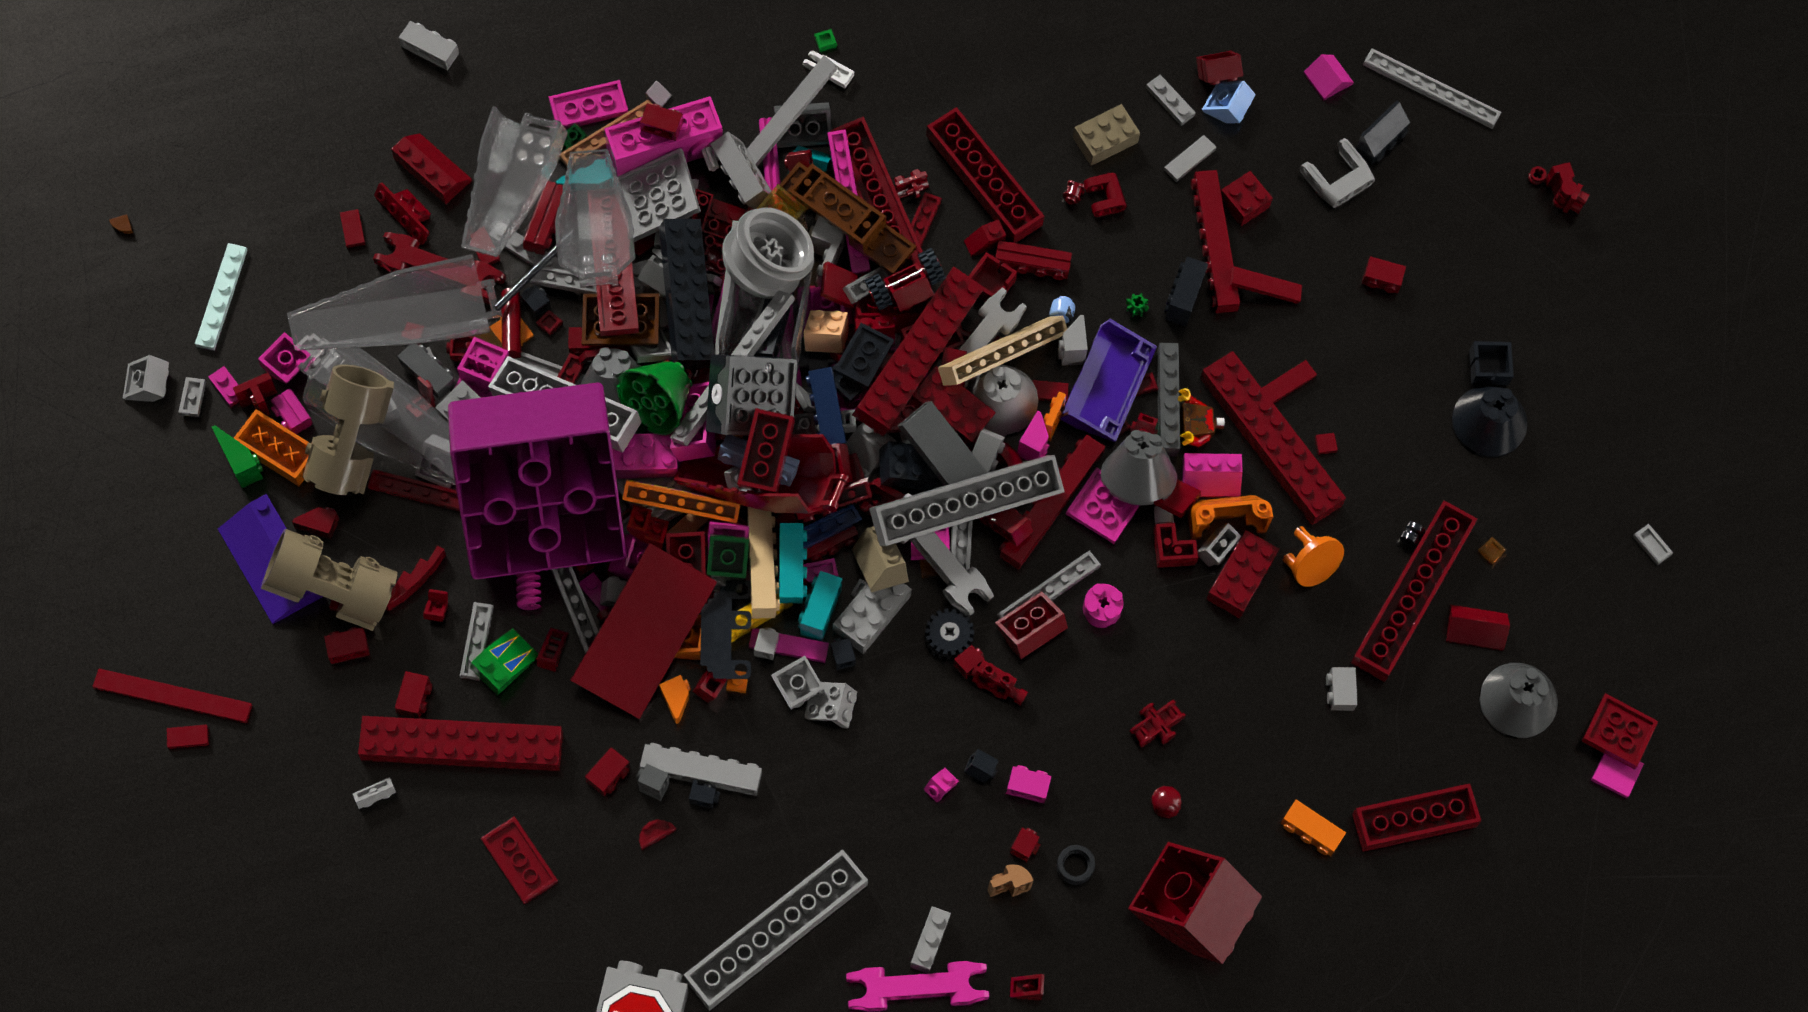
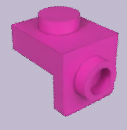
[924,768,959,802]

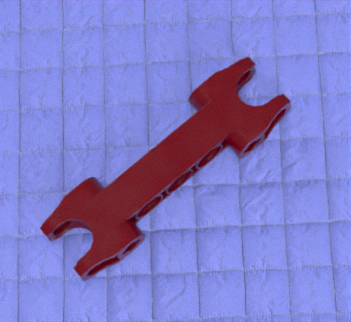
[373,232,506,305]

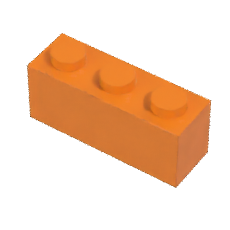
[1281,800,1346,856]

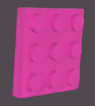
[1066,467,1141,544]

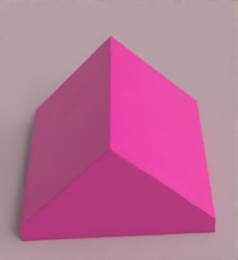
[1303,54,1354,100]

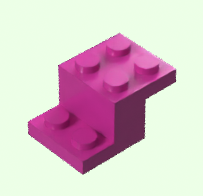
[454,337,509,398]

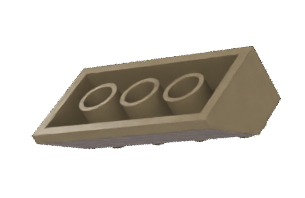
[851,526,909,592]

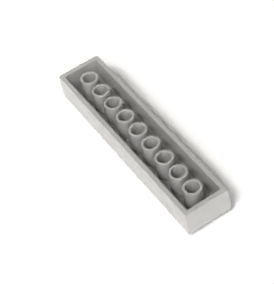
[869,455,1065,546]
[684,849,868,1011]

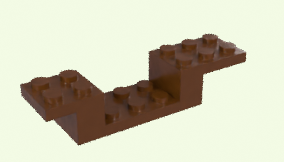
[776,162,917,275]

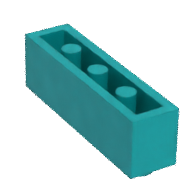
[779,523,807,604]

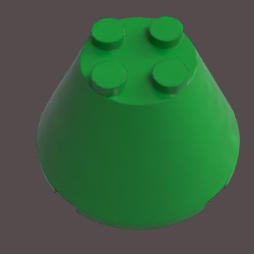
[616,361,693,435]

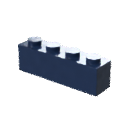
[806,367,847,445]

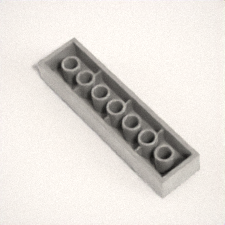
[488,356,642,453]

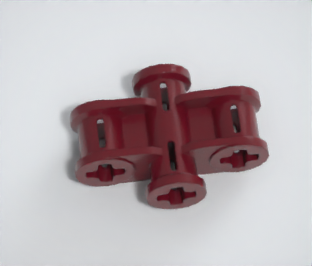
[1129,700,1186,747]

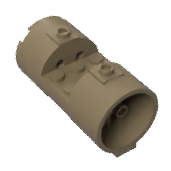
[303,365,394,495]
[261,529,397,631]

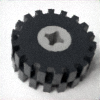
[925,608,974,660]

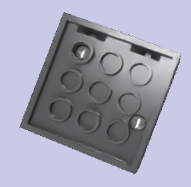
[706,354,797,436]

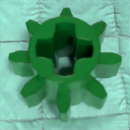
[1126,293,1149,317]

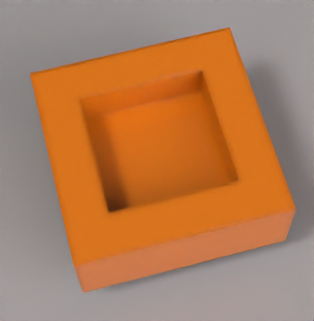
[726,671,748,693]

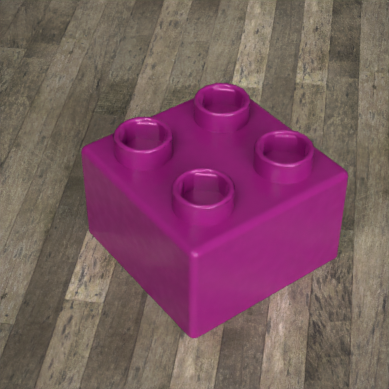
[448,382,626,579]

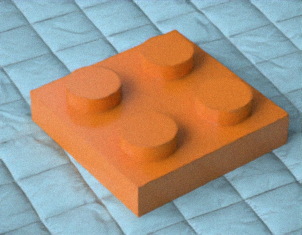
[1043,392,1066,441]

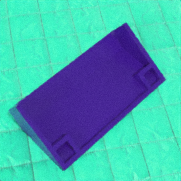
[1059,319,1157,442]
[218,494,323,624]

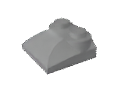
[771,656,824,710]

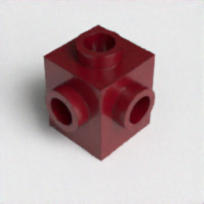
[1129,413,1158,434]

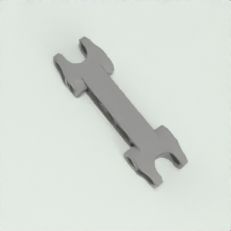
[928,287,1027,389]
[901,493,994,617]

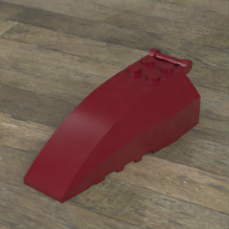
[674,434,849,513]

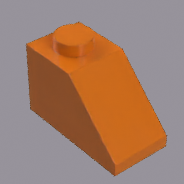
[659,675,691,724]

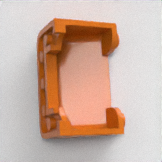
[1187,495,1273,540]

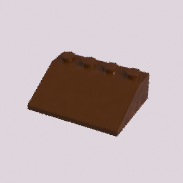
[582,294,660,346]

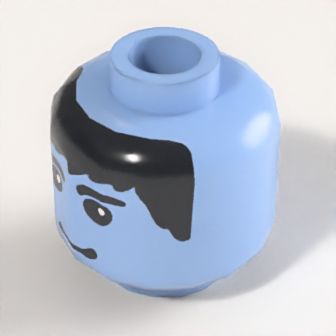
[1049,296,1076,324]

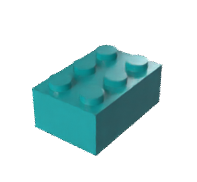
[798,571,842,642]

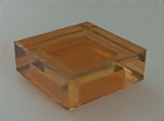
[1478,537,1506,564]

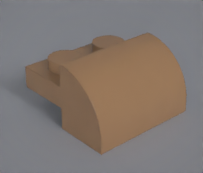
[988,864,1033,897]

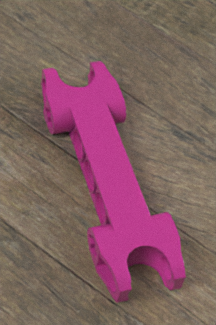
[846,961,989,1012]

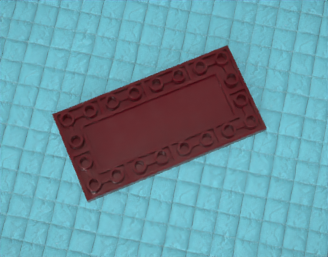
[571,543,717,719]

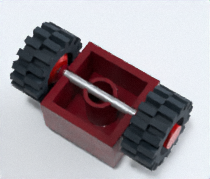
[865,248,946,312]

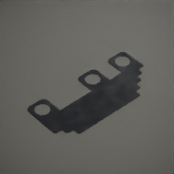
[700,580,751,679]

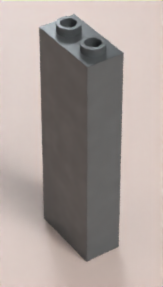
[898,401,987,486]

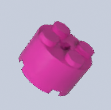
[1083,584,1123,628]

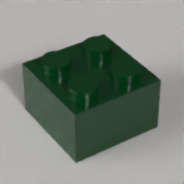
[707,534,749,578]

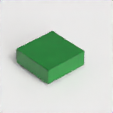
[814,29,837,52]

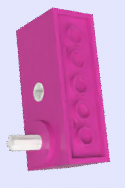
[604,96,723,177]

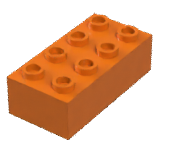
[234,409,309,486]

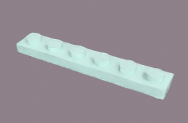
[195,243,247,351]

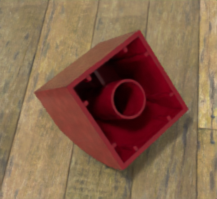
[1128,842,1262,964]

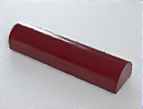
[501,288,521,358]

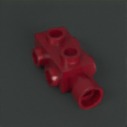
[970,660,1028,706]

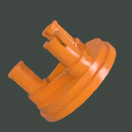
[1283,526,1344,587]

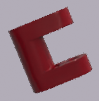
[1083,173,1127,217]

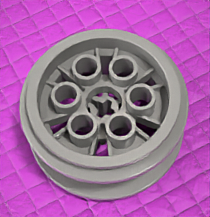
[722,208,814,299]

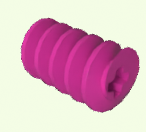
[516,571,541,610]

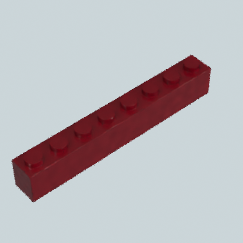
[1191,170,1240,313]
[999,435,1105,570]

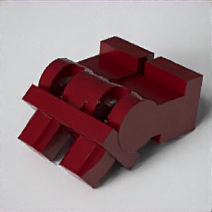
[1544,162,1589,214]

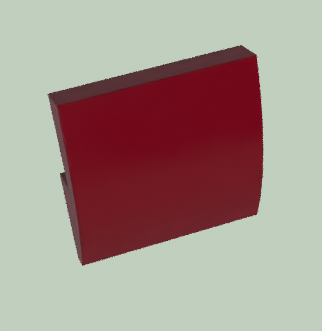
[626,505,669,549]

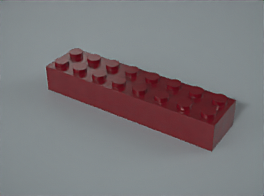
[926,107,1044,243]

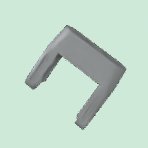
[1300,138,1375,208]

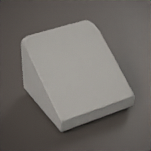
[646,81,672,107]

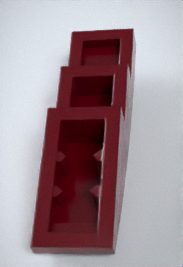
[386,546,446,611]

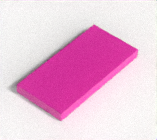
[548,80,628,131]

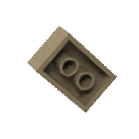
[1073,104,1140,166]

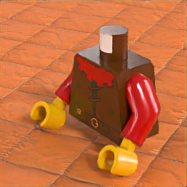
[1178,388,1225,447]

